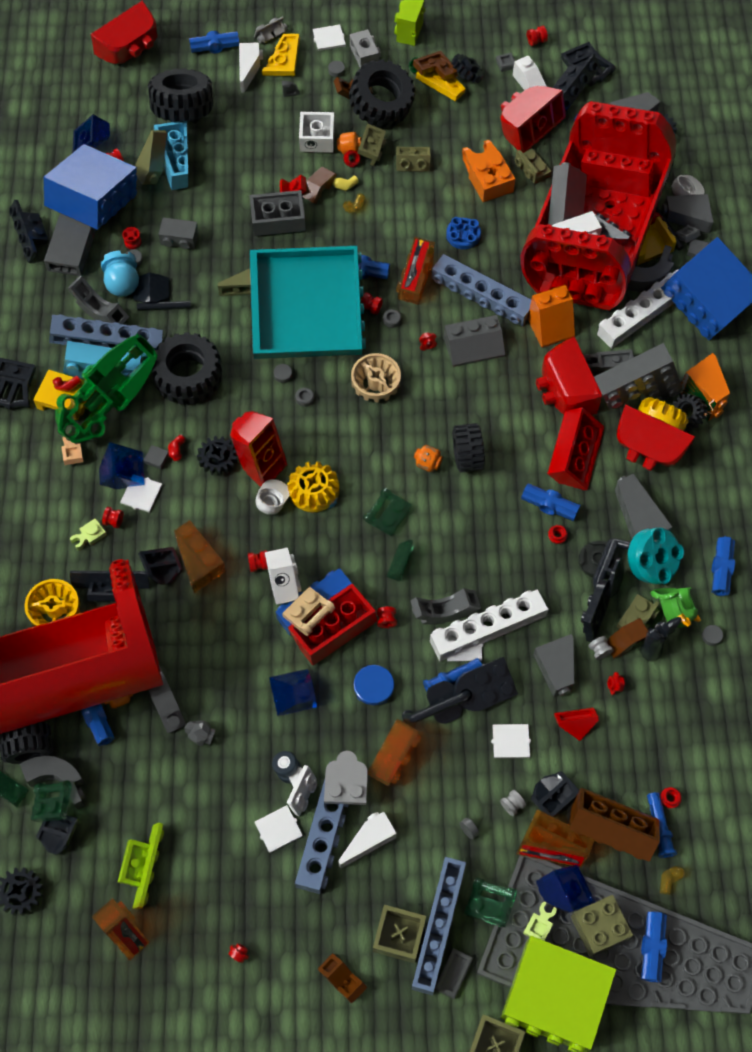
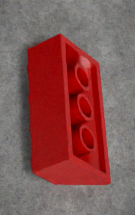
[547,407,604,490]
[288,584,377,666]

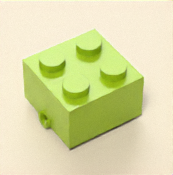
[394,0,426,46]

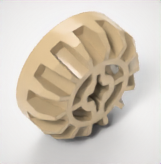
[351,353,401,402]

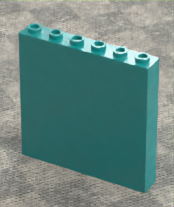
[250,246,366,359]

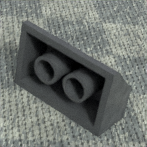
[249,190,306,236]
[444,315,505,367]

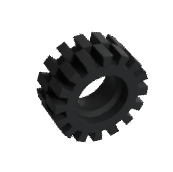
[673,394,708,429]

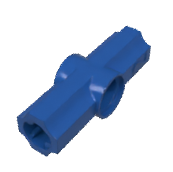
[189,31,239,53]
[358,255,390,279]
[521,483,580,521]
[711,536,735,596]
[81,704,115,746]
[641,912,667,983]

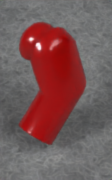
[52,375,82,392]
[168,435,186,461]

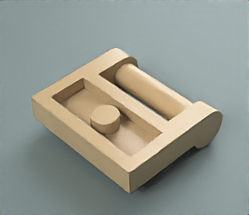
[282,587,336,636]

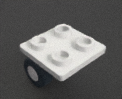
[272,751,317,816]

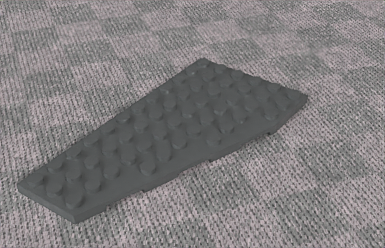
[477,854,752,1014]

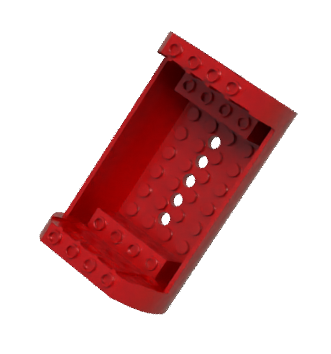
[521,101,676,310]
[0,559,163,734]

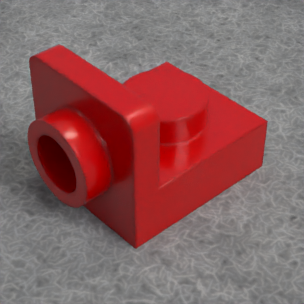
[280,175,306,194]

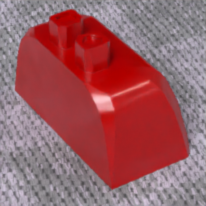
[91,1,158,64]
[500,86,566,153]
[536,336,602,415]
[617,405,695,471]
[230,411,288,487]

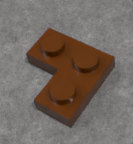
[413,51,458,81]

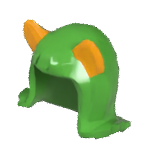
[650,587,701,628]

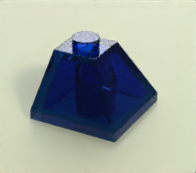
[72,114,110,153]
[99,442,144,489]
[269,669,317,716]
[535,865,596,913]

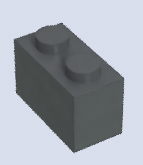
[158,218,199,249]

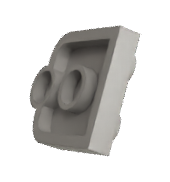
[324,751,367,805]

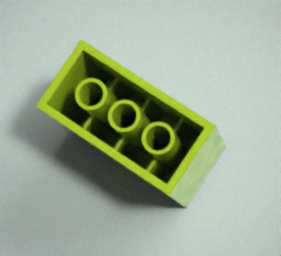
[500,936,616,1052]

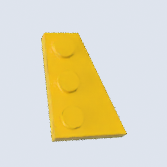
[262,34,300,76]
[416,71,466,101]

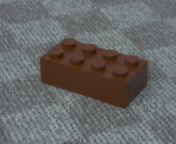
[569,788,660,862]

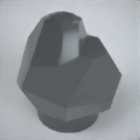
[185,720,215,746]

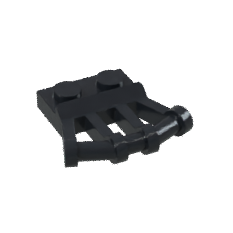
[561,42,616,86]
[0,358,36,410]

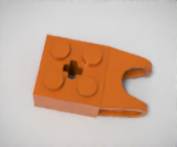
[462,140,515,202]

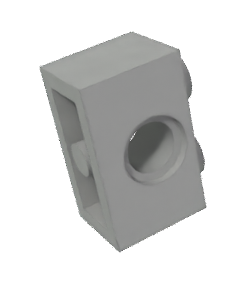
[350,29,381,68]

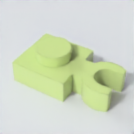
[70,519,107,551]
[523,901,557,941]

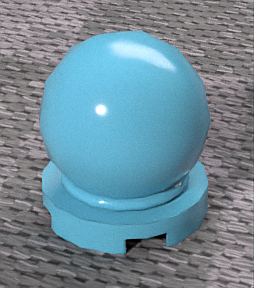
[101,251,139,297]

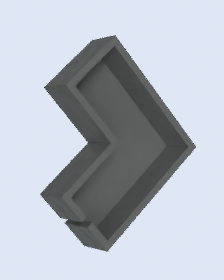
[594,343,683,409]

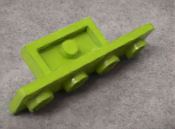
[118,823,164,910]

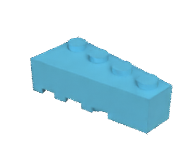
[154,121,188,190]
[63,341,141,379]

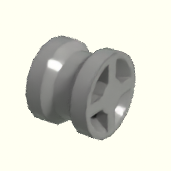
[588,636,613,660]
[500,790,526,817]

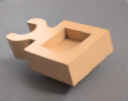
[62,437,83,465]

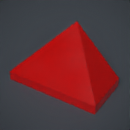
[554,707,599,741]

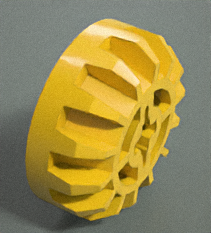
[637,397,688,431]
[287,461,339,512]
[25,579,81,626]

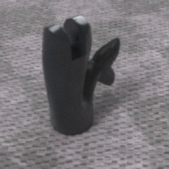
[640,617,681,661]

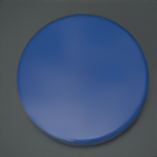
[446,217,481,249]
[354,665,394,705]

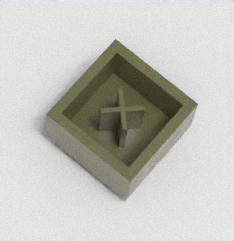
[571,895,633,958]
[373,905,426,963]
[469,1014,525,1052]

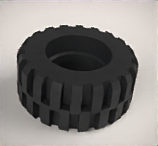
[349,60,415,128]
[148,68,214,122]
[151,332,223,404]

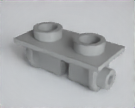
[254,16,288,44]

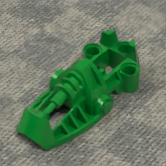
[55,334,158,443]

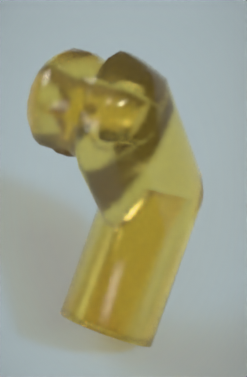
[343,193,365,213]
[660,866,684,895]

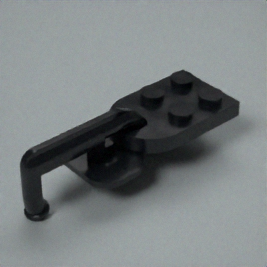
[581,538,631,642]
[402,656,518,724]

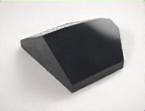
[133,272,169,303]
[138,547,183,585]
[531,771,579,820]
[36,810,80,855]

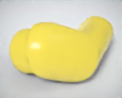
[333,175,359,191]

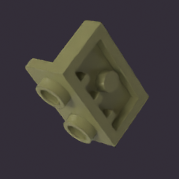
[357,123,386,166]
[396,147,430,171]
[515,149,552,184]
[616,594,660,630]

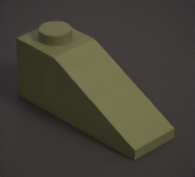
[135,130,167,185]
[218,268,251,296]

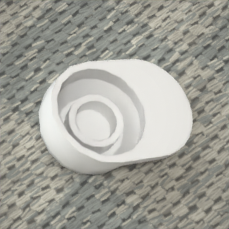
[671,175,704,196]
[255,479,290,515]

